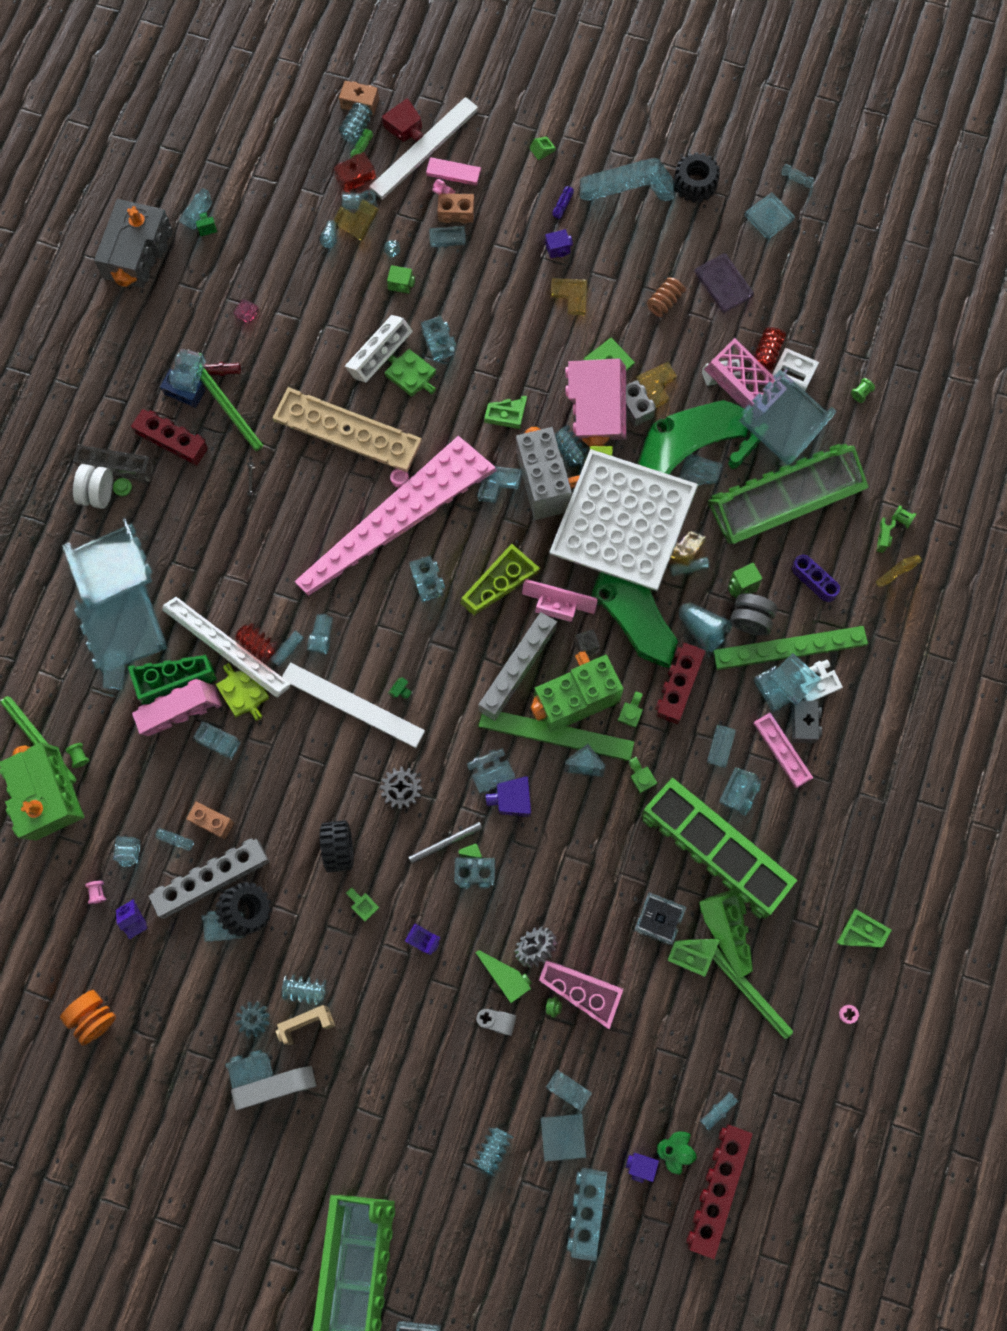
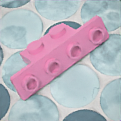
[522,579,598,622]

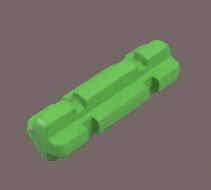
[350,129,373,161]

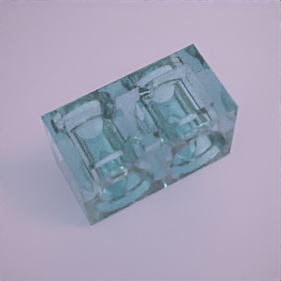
[421,316,456,361]
[409,556,445,602]
[193,721,241,759]
[454,858,495,888]

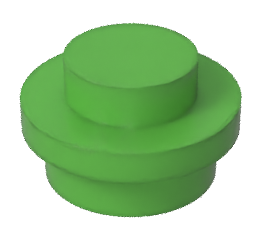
[113,478,132,496]
[546,997,562,1018]

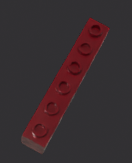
[686,1124,753,1260]

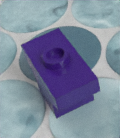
[116,899,147,939]

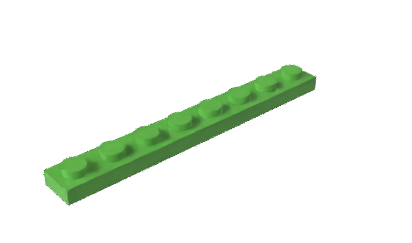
[713,626,868,670]

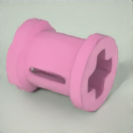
[85,881,107,904]

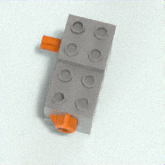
[516,427,580,520]

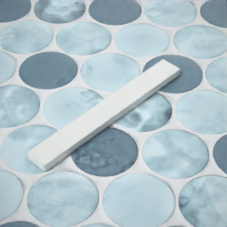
[369,97,478,200]
[162,597,290,698]
[282,663,425,748]

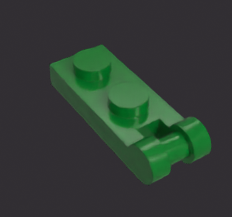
[728,423,769,469]

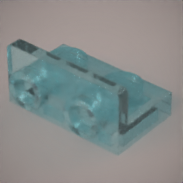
[179,188,213,229]
[719,767,761,815]
[201,909,246,942]
[225,1050,273,1089]

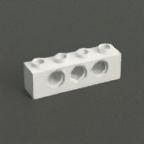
[345,315,413,383]

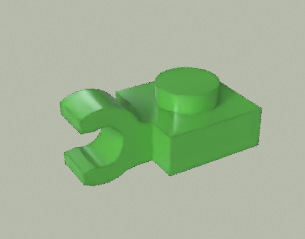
[876,517,896,553]
[618,691,643,728]
[628,757,657,794]
[346,887,379,922]

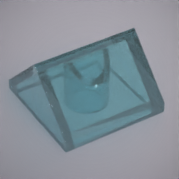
[564,744,605,777]

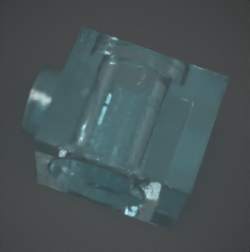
[113,836,141,867]

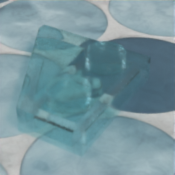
[679,454,723,485]

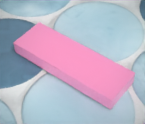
[426,157,481,186]

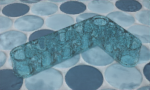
[580,158,674,201]

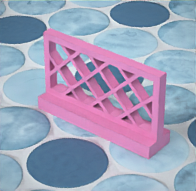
[704,338,786,421]

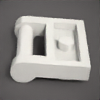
[772,348,819,392]

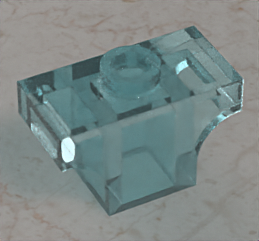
[546,1070,592,1111]

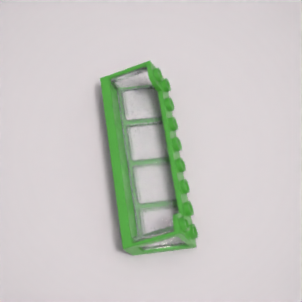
[707,444,869,544]

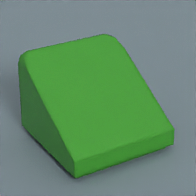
[530,137,556,160]
[458,844,482,860]

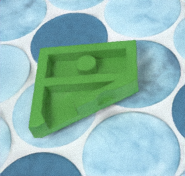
[484,396,527,429]
[836,909,891,948]
[667,939,720,977]

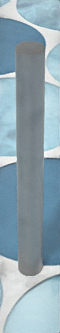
[409,822,483,864]

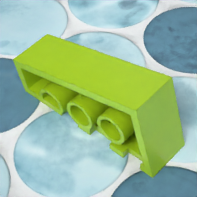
[460,544,540,616]

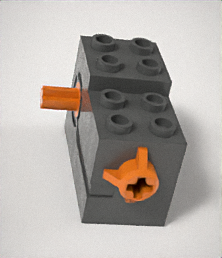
[94,199,173,288]

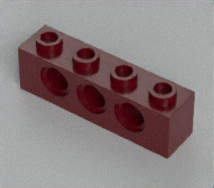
[131,409,208,466]
[655,643,706,725]

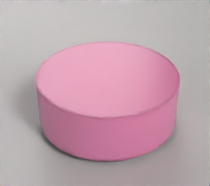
[390,469,409,488]

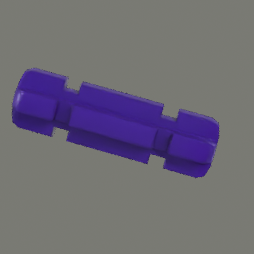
[553,186,574,219]

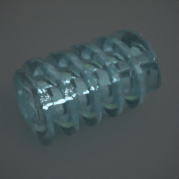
[339,103,373,144]
[555,425,588,468]
[282,974,326,1005]
[473,1127,514,1176]

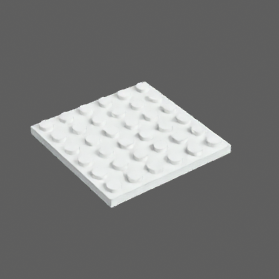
[549,449,698,591]

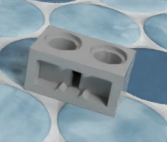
[626,380,656,427]

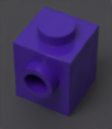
[545,229,573,259]
[625,1152,659,1183]

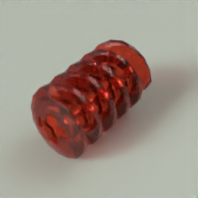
[754,327,786,369]
[235,623,277,663]

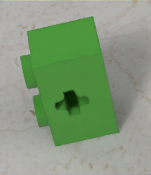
[728,562,762,599]

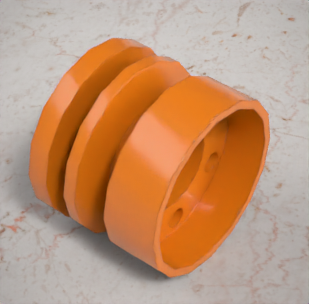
[60,990,116,1046]

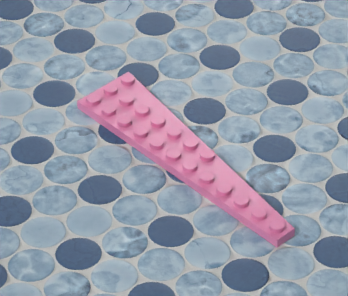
[295,436,496,596]

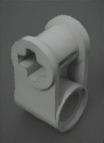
[476,1009,517,1036]

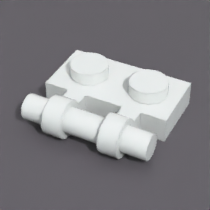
[792,660,843,701]

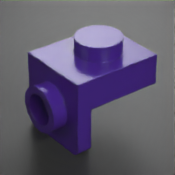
[405,924,440,955]

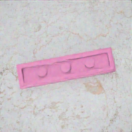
[753,713,813,789]

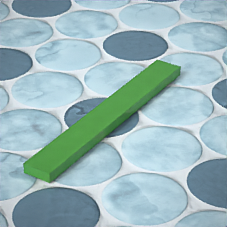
[479,712,634,761]

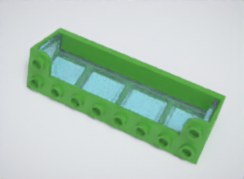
[313,1195,395,1331]

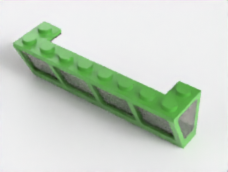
[641,777,797,919]

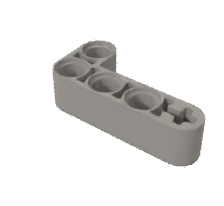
[231,1066,317,1111]

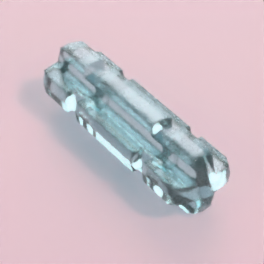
[781,164,814,188]
[155,828,194,851]

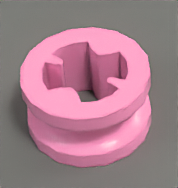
[839,1005,859,1024]

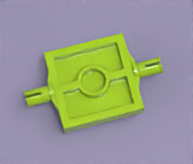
[216,663,269,721]

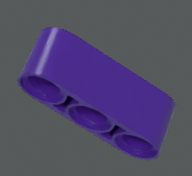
[792,555,840,602]

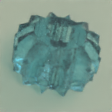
[235,1002,270,1037]

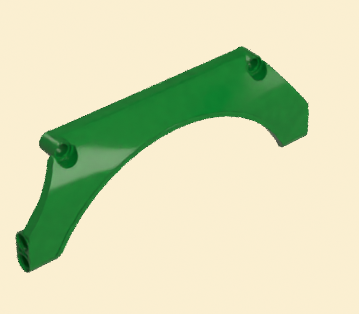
[591,400,753,667]

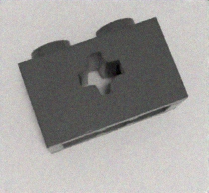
[792,700,822,743]

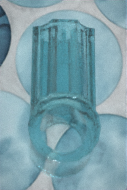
[342,190,378,214]
[307,614,333,654]

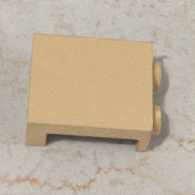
[276,1005,335,1045]

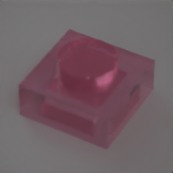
[233,299,259,324]

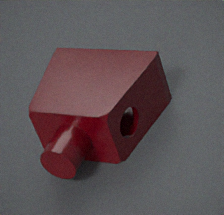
[382,98,423,142]

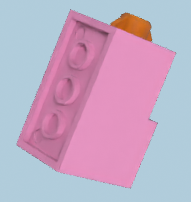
[565,359,626,447]

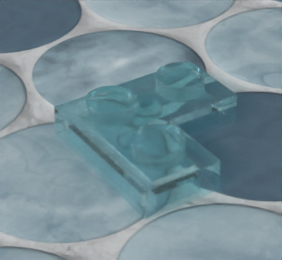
[477,466,522,503]

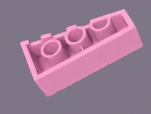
[132,679,223,736]
[539,960,623,1029]

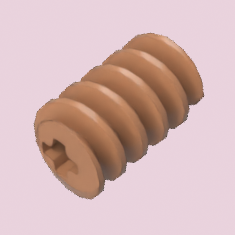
[647,278,686,317]

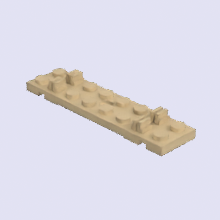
[273,387,422,472]

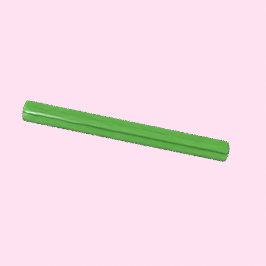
[193,363,263,451]
[1,696,77,785]
[712,947,793,1039]

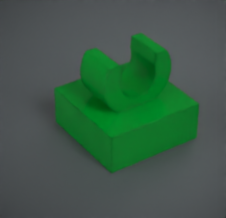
[196,212,218,237]
[387,677,412,699]

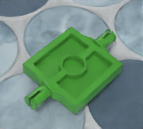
[385,349,436,397]

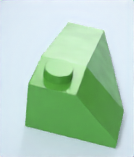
[699,889,753,978]

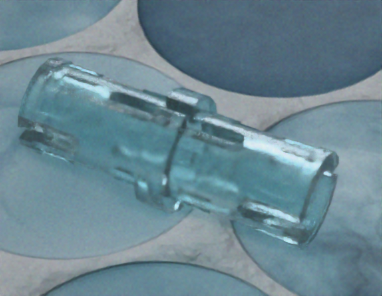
[670,556,710,576]
[270,631,304,667]
[700,1092,739,1131]

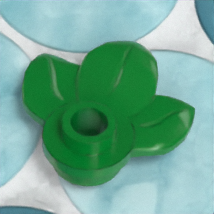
[657,1132,697,1175]

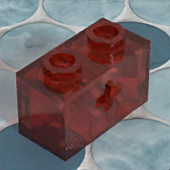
[333,152,376,193]

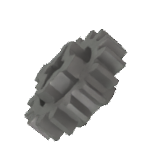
[380,767,423,810]
[514,926,558,968]

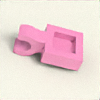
[432,179,456,195]

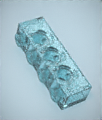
[567,1168,607,1261]

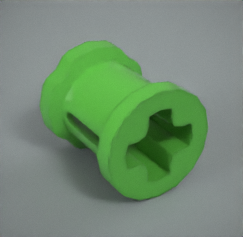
[851,378,875,403]
[891,505,916,529]
[66,743,90,768]

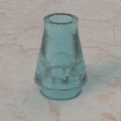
[319,220,337,248]

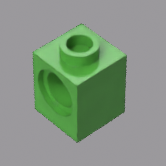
[387,265,415,294]

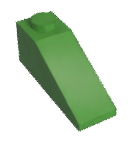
[476,950,532,1004]

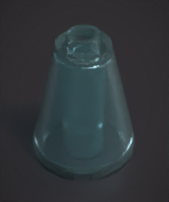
[679,602,732,652]

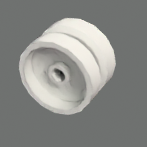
[73,464,113,509]

